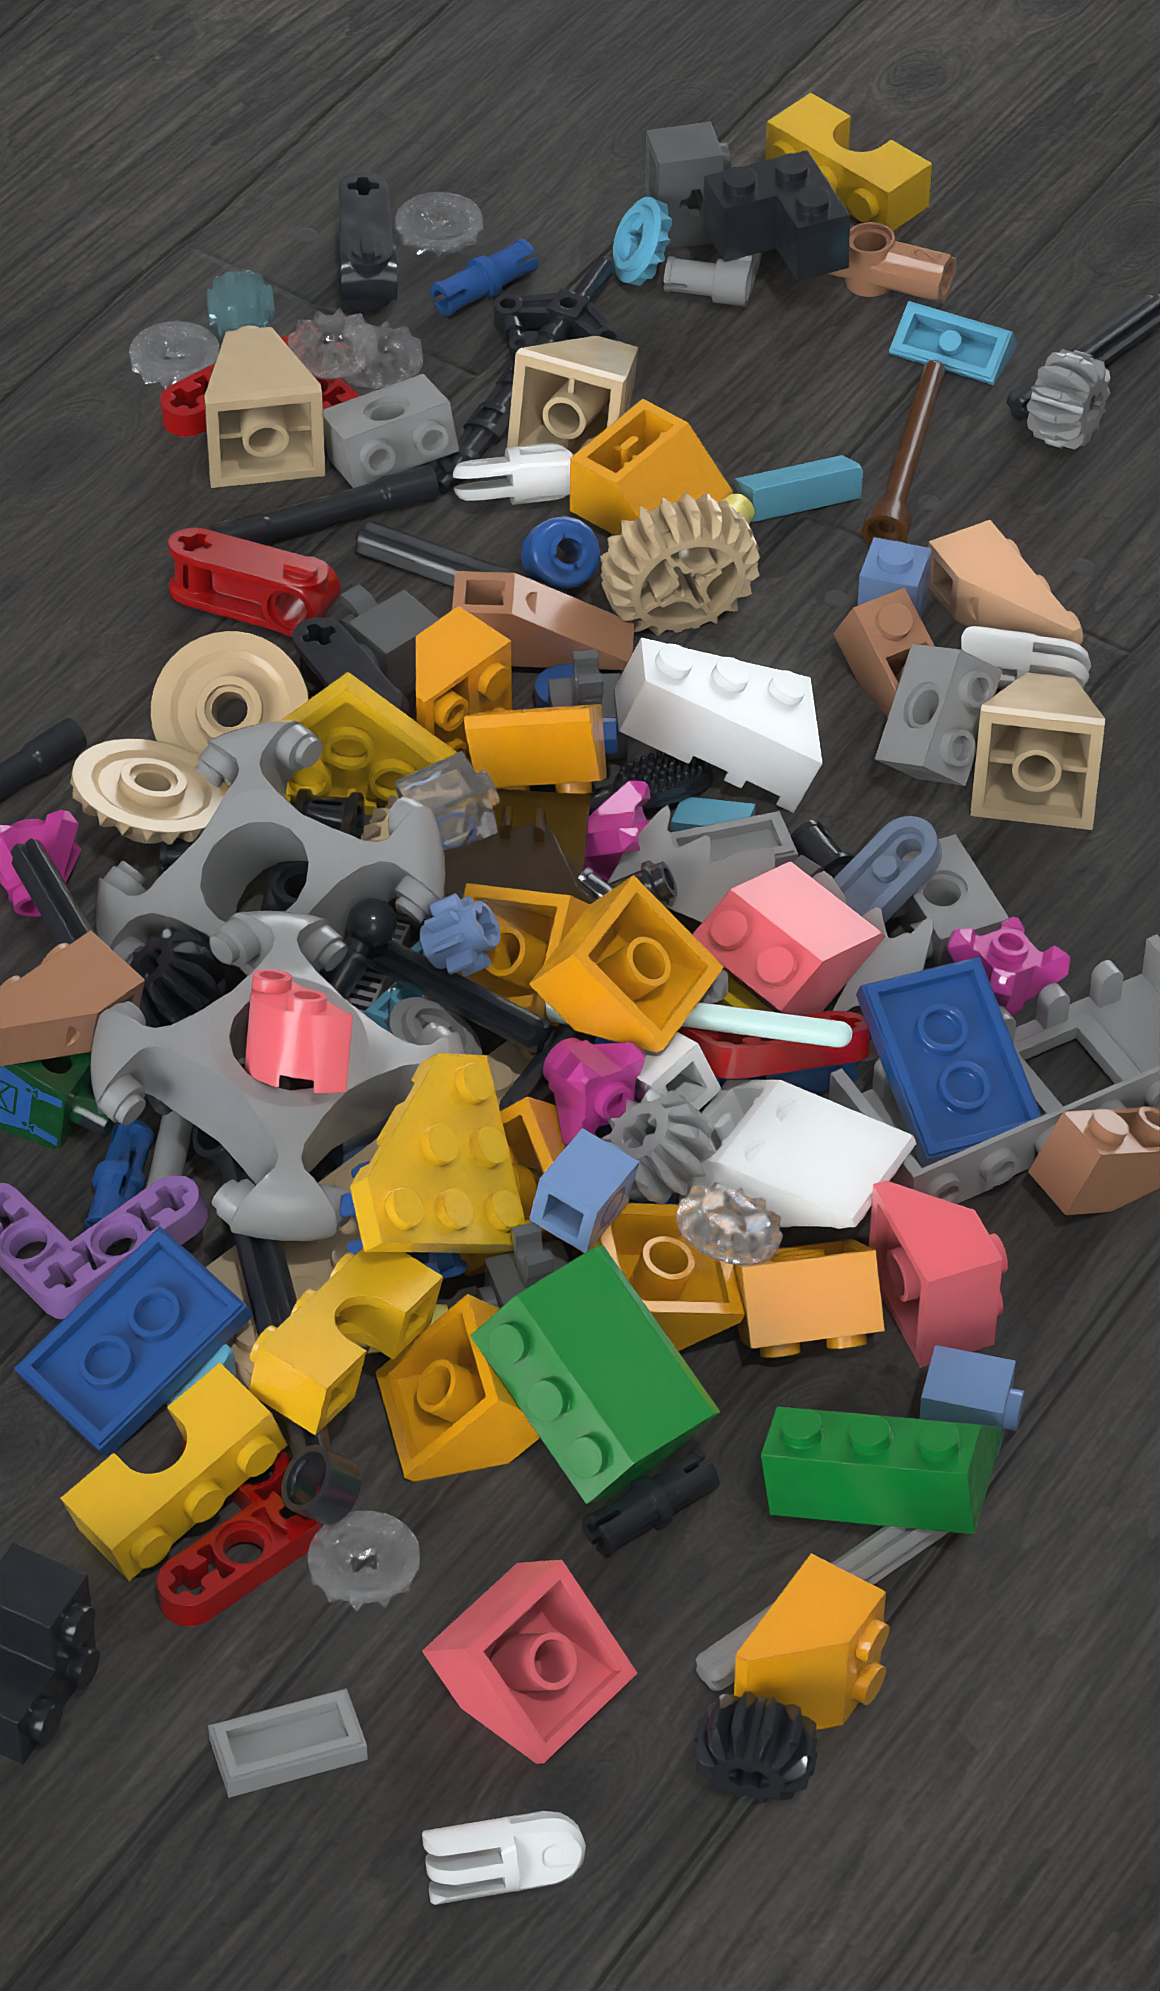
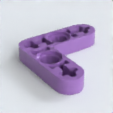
[0,1175,208,1319]

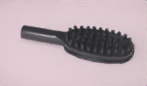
[586,750,713,816]

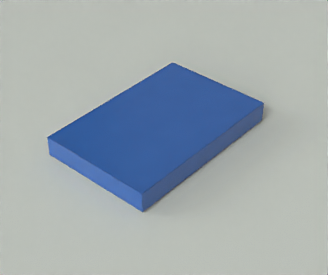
[856,957,1041,1168]
[14,1226,254,1459]

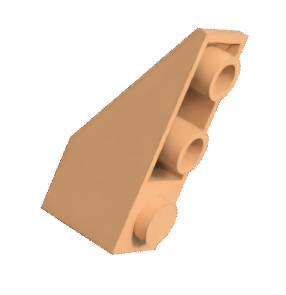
[928,520,1083,645]

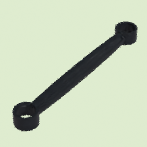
[193,1125,361,1525]

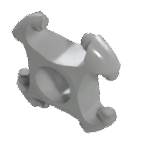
[96,721,445,1064]
[90,911,465,1241]

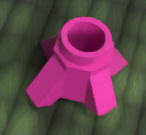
[584,781,651,881]
[0,810,82,917]
[947,916,1071,1018]
[543,1038,646,1145]

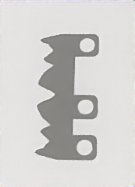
[608,805,934,1061]

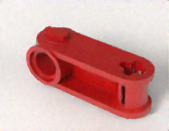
[168,528,341,636]

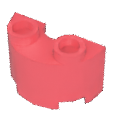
[245,969,353,1093]

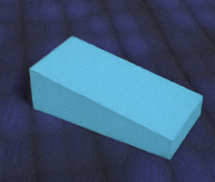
[670,797,756,831]

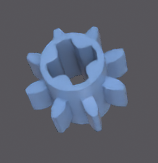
[420,893,501,977]

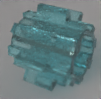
[207,270,275,338]

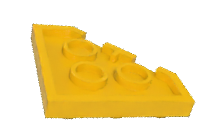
[229,672,477,815]
[350,1053,526,1253]

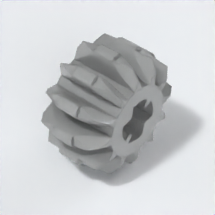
[1027,349,1111,450]
[602,1089,716,1204]

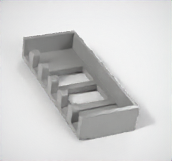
[829,935,1160,1204]

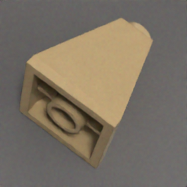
[204,325,325,488]
[507,336,638,455]
[970,672,1105,830]

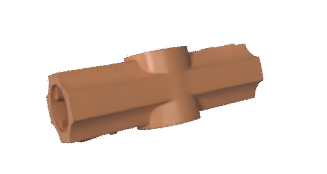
[784,222,956,303]

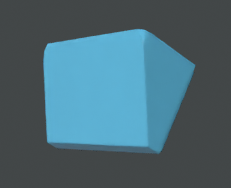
[889,301,1017,385]
[734,455,863,522]

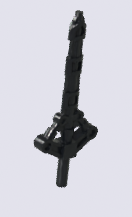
[437,257,623,493]

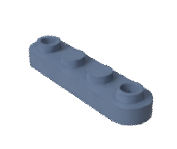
[834,816,942,924]

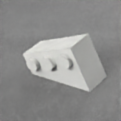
[614,638,822,813]

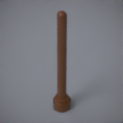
[862,360,945,546]

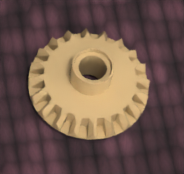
[151,631,309,787]
[70,739,229,844]

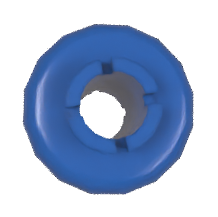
[520,516,601,591]

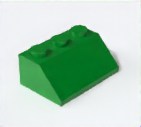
[470,1245,720,1504]
[761,1407,1002,1534]

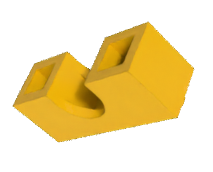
[765,93,932,231]
[249,1248,443,1436]
[61,1362,287,1581]

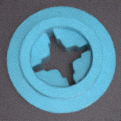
[613,197,672,286]

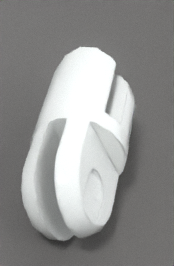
[453,443,573,505]
[961,626,1091,689]
[422,1811,586,1905]

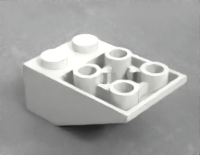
[680,1080,917,1229]

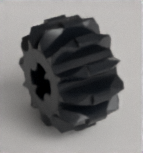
[129,926,225,1028]
[694,1691,818,1803]

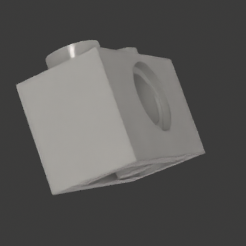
[323,374,459,488]
[875,644,1003,786]
[890,834,1009,969]

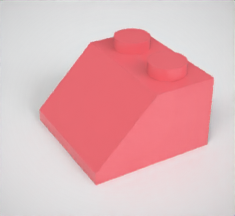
[692,861,885,1015]
[869,1180,1008,1368]
[422,1560,638,1764]

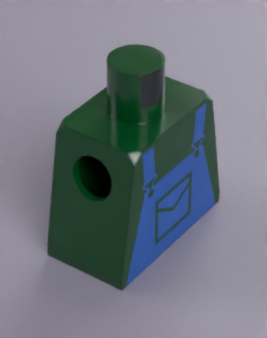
[0,1051,116,1150]

